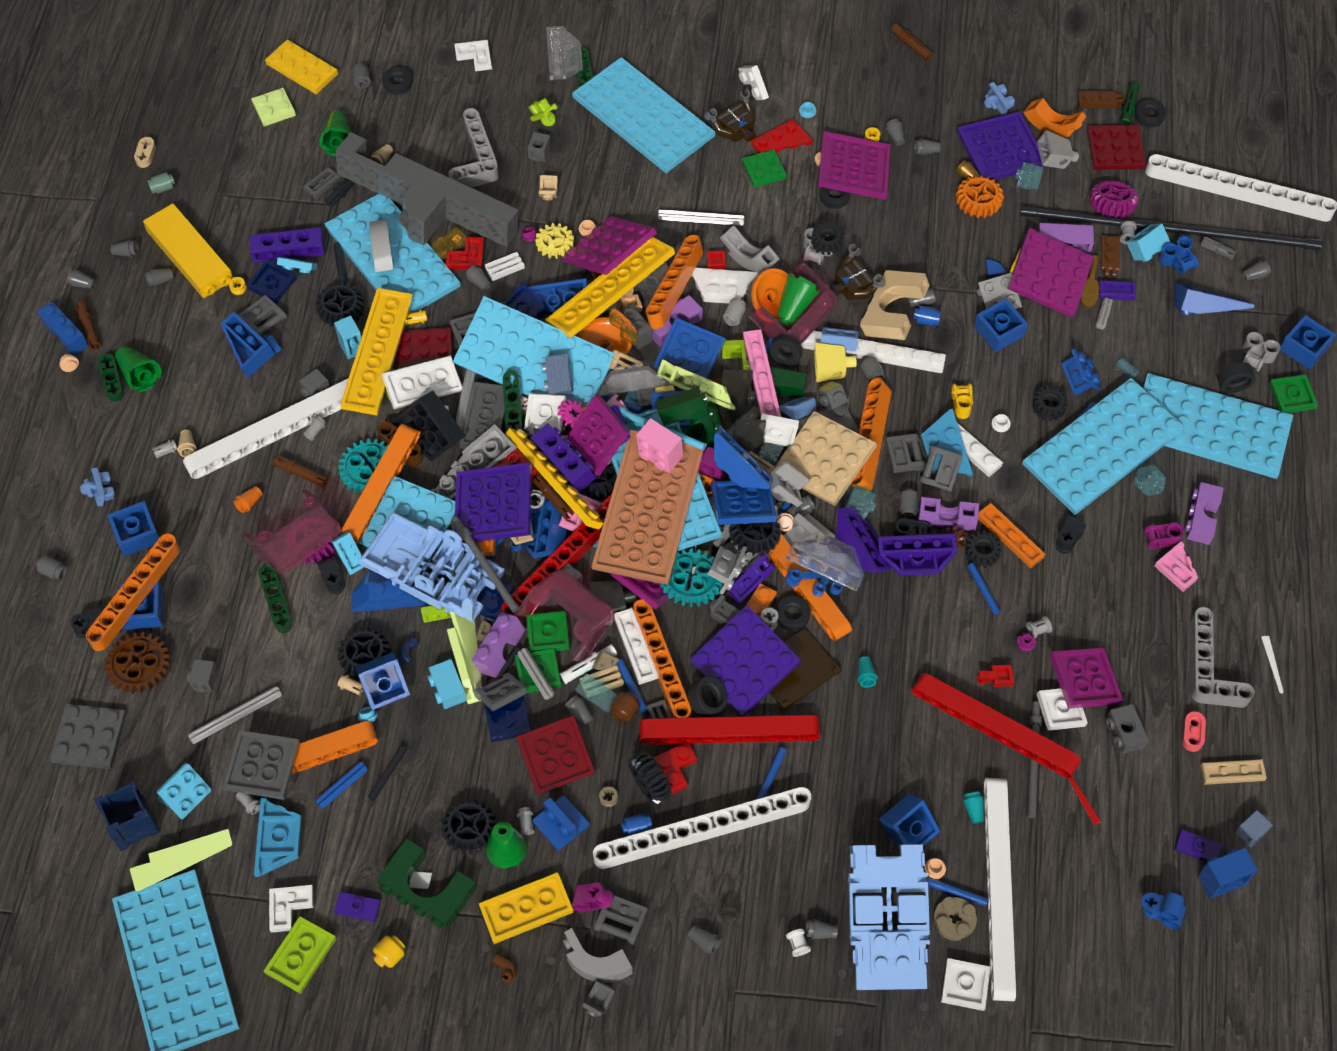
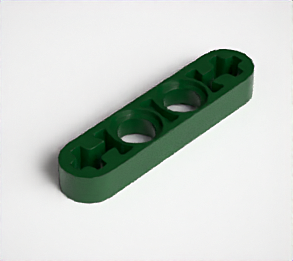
[503,370,524,438]
[258,564,293,633]

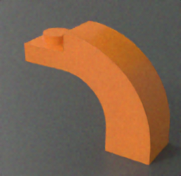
[1023,98,1086,137]

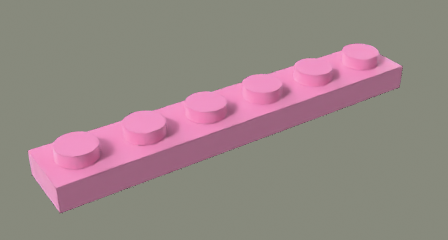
[743,330,781,417]

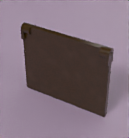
[769,628,841,710]

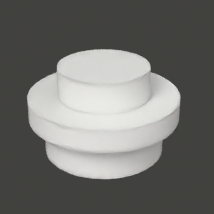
[991,414,1010,432]

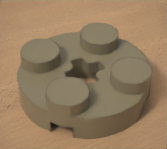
[933,897,977,941]

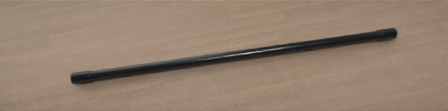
[1020,205,1323,251]

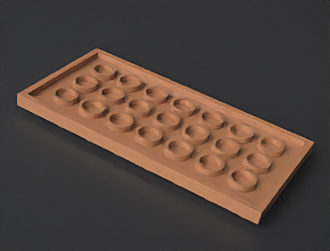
[592,430,704,585]

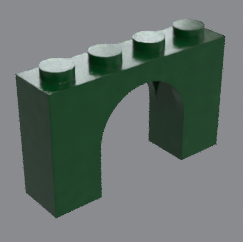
[747,367,807,438]
[656,386,718,453]
[377,839,477,930]

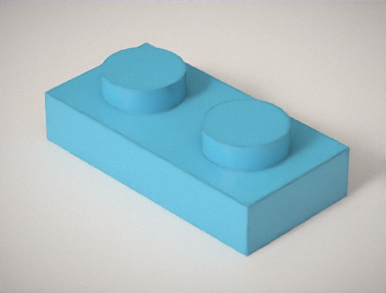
[277,257,317,273]

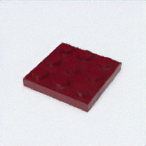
[1087,125,1146,170]
[397,327,453,370]
[516,715,595,795]

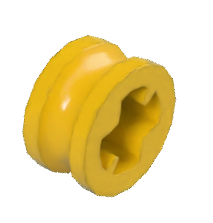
[864,127,880,142]
[229,277,247,295]

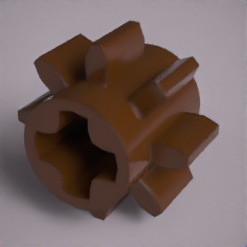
[945,525,968,548]

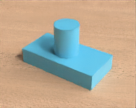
[331,531,364,575]

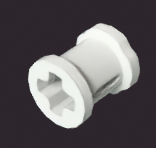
[786,929,811,957]

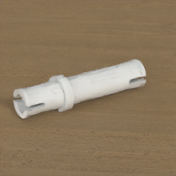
[559,644,617,684]

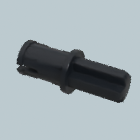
[325,178,354,207]

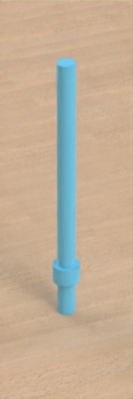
[607,403,706,451]

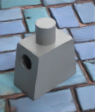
[1037,130,1079,169]

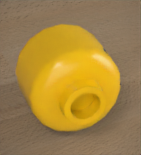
[373,935,405,968]

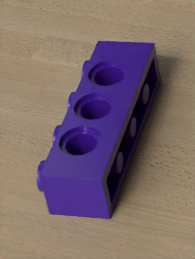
[250,227,324,263]
[531,423,596,493]

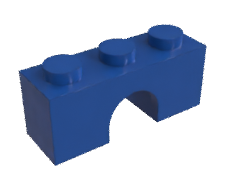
[37,302,88,356]

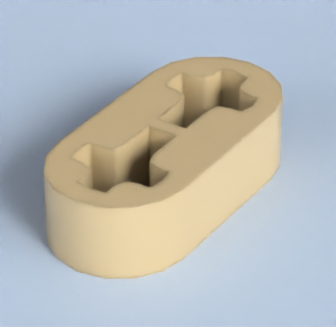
[134,137,156,168]

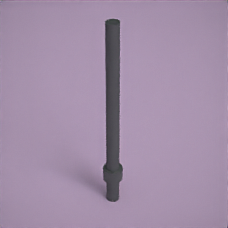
[451,517,519,612]
[1028,701,1042,818]

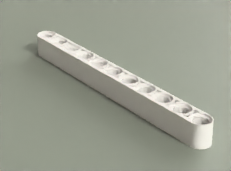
[1145,154,1337,222]
[183,378,349,479]
[984,778,1016,1001]
[593,787,811,869]

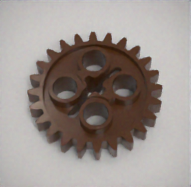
[104,632,171,694]

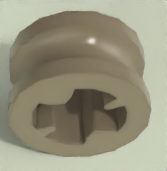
[599,787,618,807]

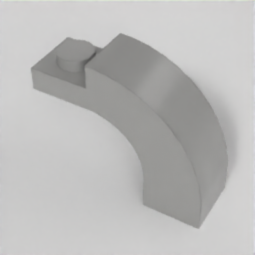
[369,220,394,272]
[720,225,779,273]
[563,928,633,983]

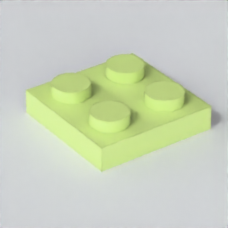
[251,88,296,126]

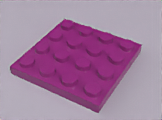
[817,131,891,200]
[562,216,657,275]
[1007,228,1094,318]

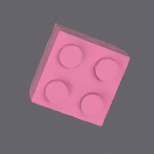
[636,418,683,473]

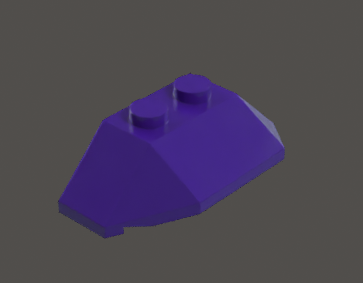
[836,507,890,573]
[878,534,957,576]

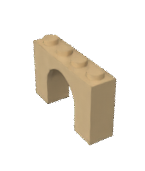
[860,270,930,340]

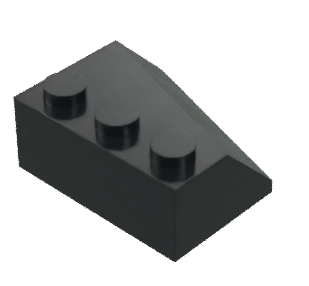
[390,391,466,461]

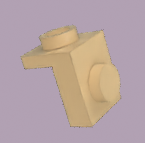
[539,175,558,200]

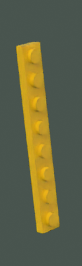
[506,428,604,529]

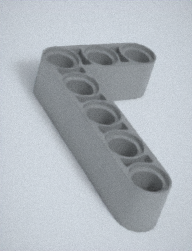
[448,108,499,187]
[1191,607,1255,708]

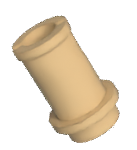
[338,675,363,696]

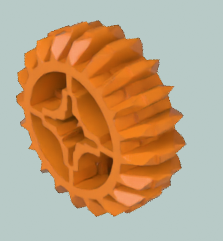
[956,175,1004,219]

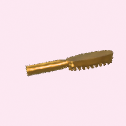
[1081,255,1099,309]

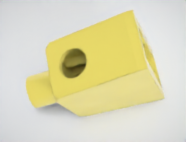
[814,343,856,382]

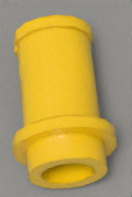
[405,309,428,325]

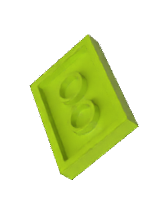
[264,916,337,994]

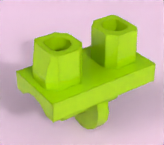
[529,98,558,127]

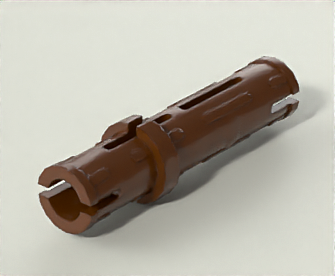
[890,23,933,61]
[75,301,101,350]
[273,454,329,488]
[533,474,574,520]

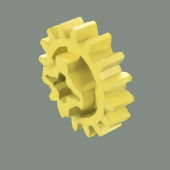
[535,223,574,259]

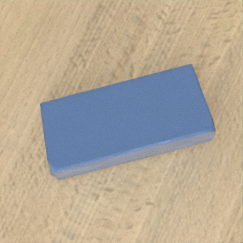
[821,327,859,351]
[779,397,817,420]

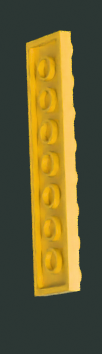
[545,237,675,338]
[340,288,413,416]

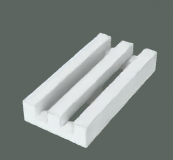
[485,252,525,281]

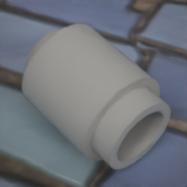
[723,298,746,326]

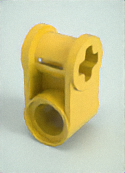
[951,384,973,419]

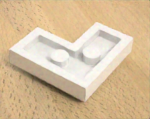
[455,40,492,71]
[738,65,769,100]
[269,885,313,933]

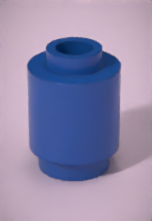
[914,305,941,326]
[621,813,653,836]

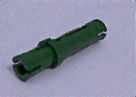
[1120,82,1140,125]

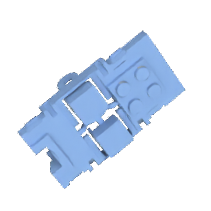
[360,512,505,623]
[848,844,930,990]

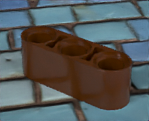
[377,422,423,467]

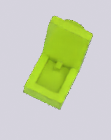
[722,340,750,378]

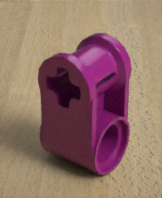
[1144,523,1184,550]
[572,882,614,913]

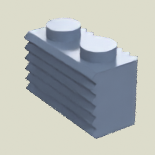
[542,354,573,395]

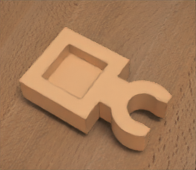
[620,288,642,312]

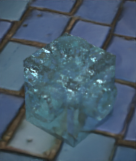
[1015,162,1044,191]
[1134,465,1166,496]
[845,485,877,519]

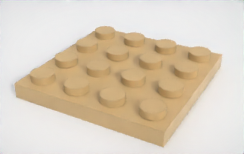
[772,411,877,506]

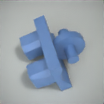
[984,82,1015,116]
[80,468,114,507]

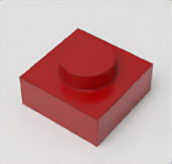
[707,251,726,269]

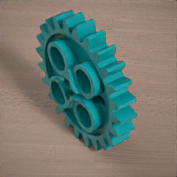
[338,438,389,493]
[660,548,722,607]

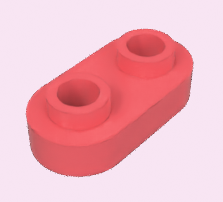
[1182,712,1206,752]

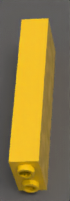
[143,204,233,299]

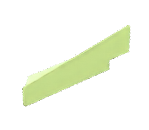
[656,359,735,410]
[447,611,482,704]
[130,829,232,891]

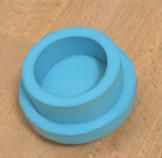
[799,102,816,118]
[358,707,378,722]

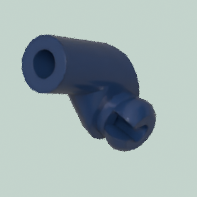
[398,636,419,665]

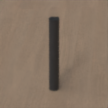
[334,243,347,286]
[489,646,521,684]
[368,746,407,801]

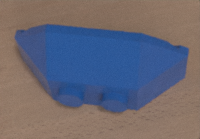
[714,425,773,489]
[525,498,567,559]
[351,570,429,612]

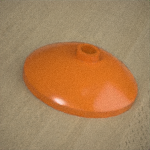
[751,268,788,323]
[578,317,632,360]

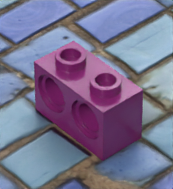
[699,447,728,481]

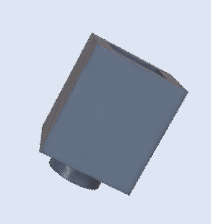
[1235,811,1273,848]

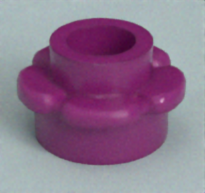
[521,227,537,242]
[1017,633,1036,652]

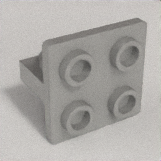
[769,461,810,507]
[783,513,835,559]
[707,546,747,595]

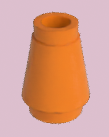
[234,486,262,513]

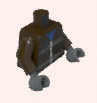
[705,89,755,142]
[830,243,886,300]

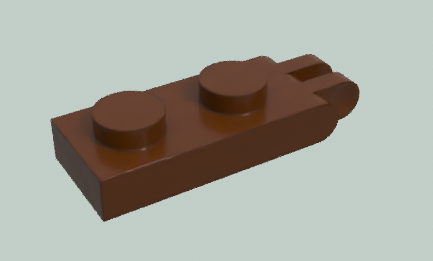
[1077,91,1125,109]
[1100,235,1120,277]

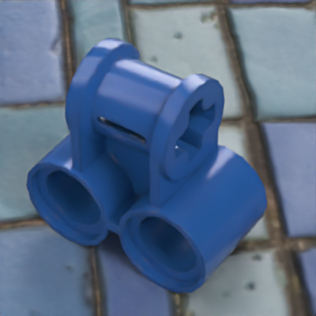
[1159,236,1198,275]
[1141,892,1186,929]

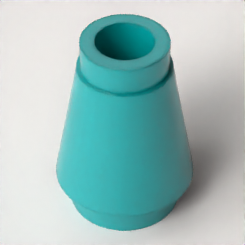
[858,657,878,687]
[963,792,984,824]

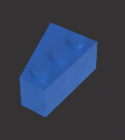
[221,312,275,378]

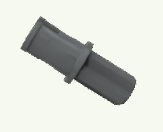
[1201,237,1237,261]

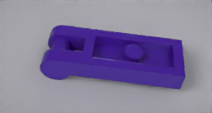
[726,552,775,603]

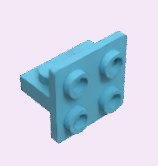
[157,763,211,819]

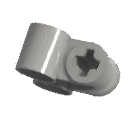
[803,228,834,266]
[1242,332,1280,372]

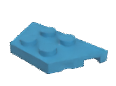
[921,409,973,477]
[254,798,302,877]

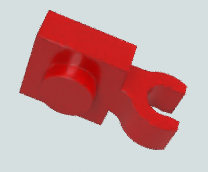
[977,665,1014,687]

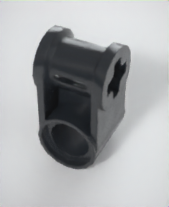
[1055,516,1087,554]
[893,518,932,536]
[316,556,345,595]
[71,606,112,638]

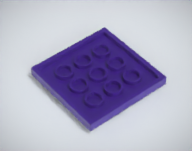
[957,111,1046,180]
[454,463,532,543]
[690,605,802,717]

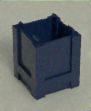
[94,781,160,851]

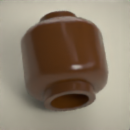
[610,692,640,723]

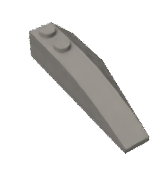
[431,424,517,501]

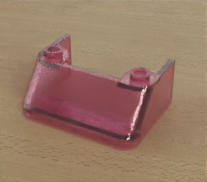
[749,262,838,344]
[243,489,342,574]
[515,570,615,661]

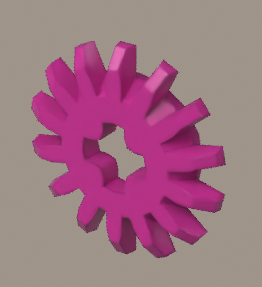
[557,399,584,428]

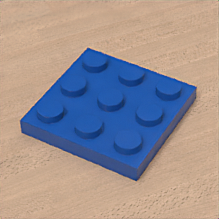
[653,318,726,379]
[711,481,777,525]

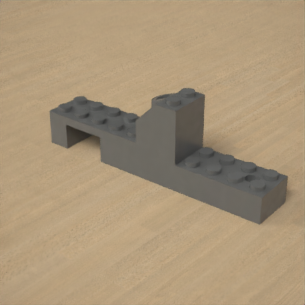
[336,133,518,247]

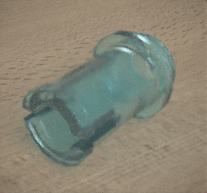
[1116,357,1140,379]

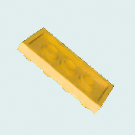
[265,40,338,94]
[479,872,573,944]

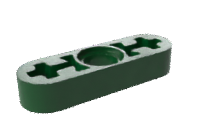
[573,46,593,87]
[98,354,124,402]

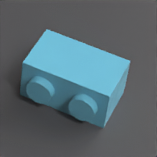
[1126,224,1170,262]
[334,316,361,359]
[427,659,467,709]

